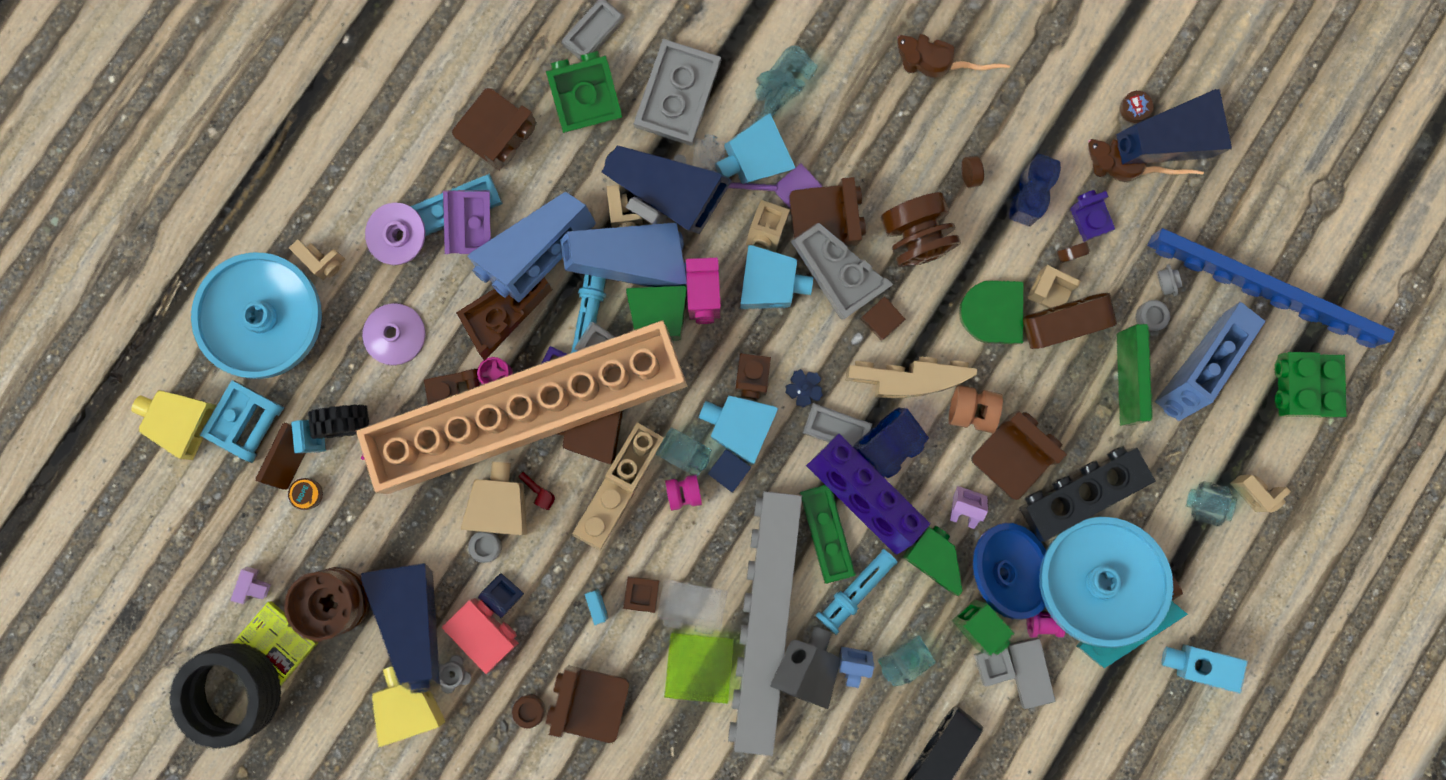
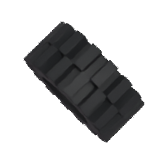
[308,404,370,439]

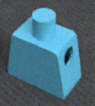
[715,113,795,184]
[740,245,813,309]
[698,396,778,465]
[1161,644,1247,694]

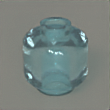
[1185,481,1237,526]

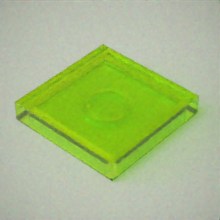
[664,632,734,704]

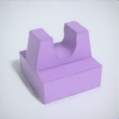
[950,486,988,529]
[230,567,271,604]

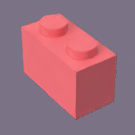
[441,598,519,674]

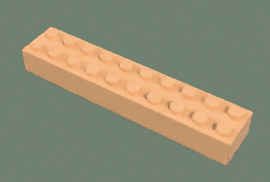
[356,321,688,494]

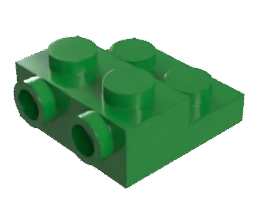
[546,51,622,133]
[1274,352,1347,418]

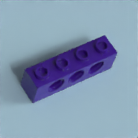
[806,433,931,555]

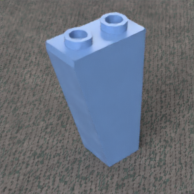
[468,192,596,302]
[560,223,687,287]
[1155,301,1265,421]

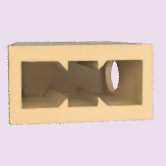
[461,462,527,535]

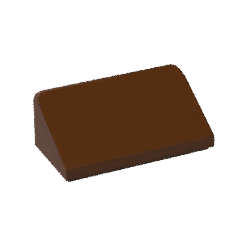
[255,422,305,490]

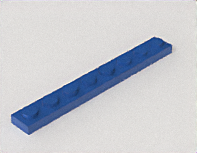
[1147,228,1395,348]

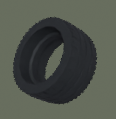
[169,643,281,749]

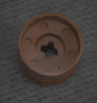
[880,192,961,267]
[284,567,370,641]

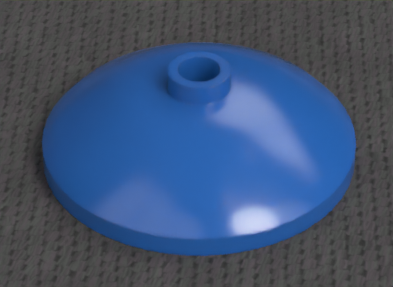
[973,523,1046,620]

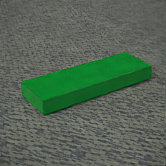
[799,485,856,584]

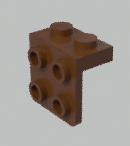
[452,88,537,171]
[789,177,866,247]
[971,411,1067,500]
[546,665,629,743]

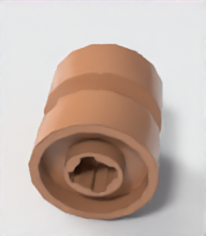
[948,385,1003,433]

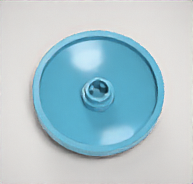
[191,252,322,379]
[1039,517,1173,648]

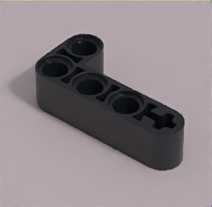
[904,706,983,780]

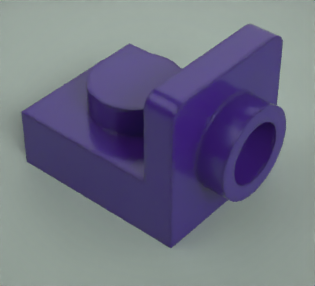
[1070,190,1115,242]

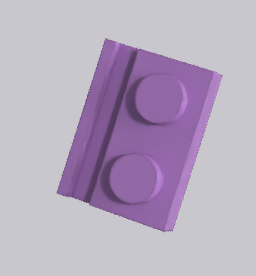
[443,190,491,254]

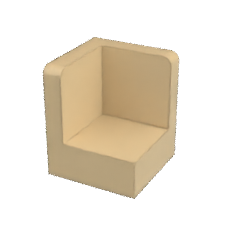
[1027,265,1081,308]

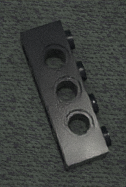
[1019,446,1156,542]

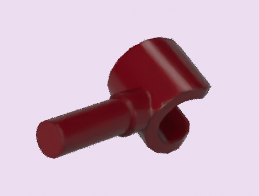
[518,472,555,510]

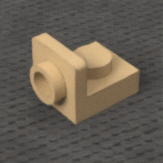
[606,185,643,228]
[746,200,790,252]
[289,239,345,280]
[1230,475,1291,513]

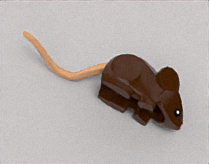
[897,34,1010,78]
[1088,139,1204,183]

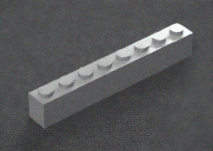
[728,491,802,756]

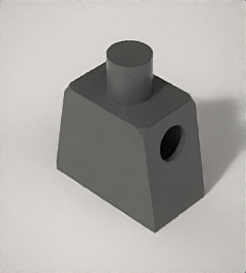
[770,627,840,709]

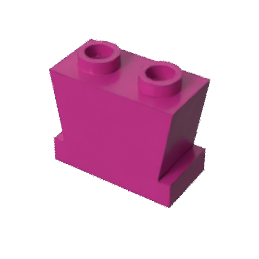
[686,258,721,324]

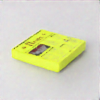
[232,601,318,686]

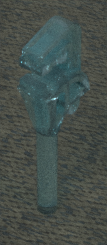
[753,46,818,123]

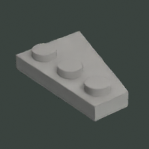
[791,223,894,319]

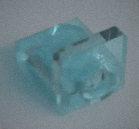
[655,427,712,477]
[878,635,936,687]

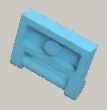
[199,380,284,463]

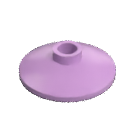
[365,203,426,265]
[363,303,426,365]

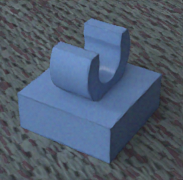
[839,647,874,688]

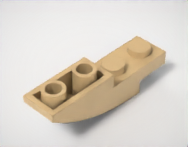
[845,357,977,398]
[572,423,664,551]

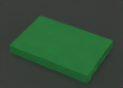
[1116,324,1153,426]

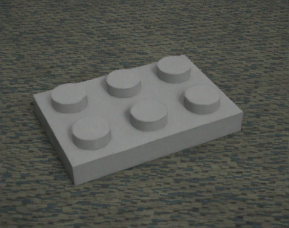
[634,39,721,146]

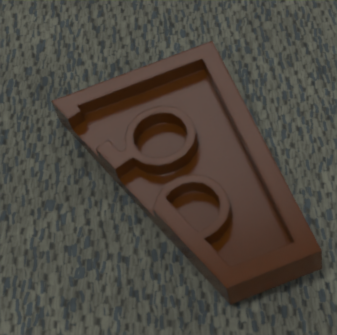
[456,277,553,361]

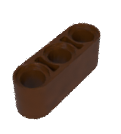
[1022,293,1117,349]

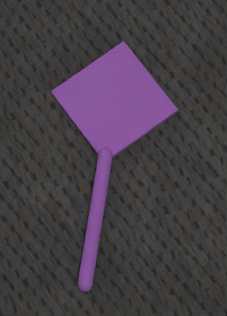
[728,163,822,209]

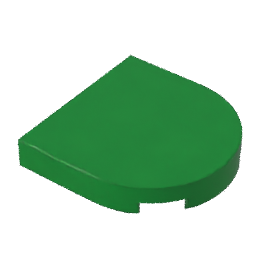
[959,281,1024,345]

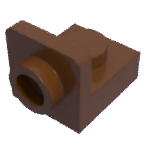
[735,353,771,400]

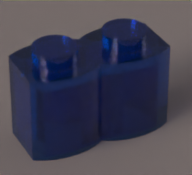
[1009,153,1061,227]
[853,407,929,478]

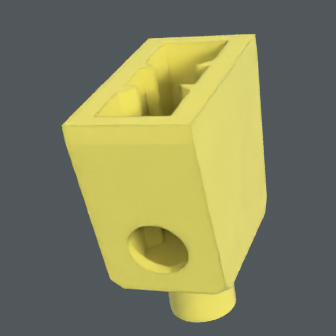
[131,390,217,460]
[372,666,445,747]

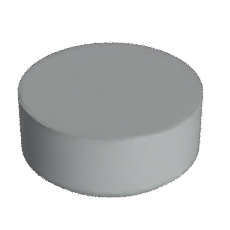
[1136,300,1170,332]
[468,531,502,563]

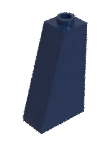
[1116,89,1232,165]
[601,145,732,234]
[361,563,440,693]

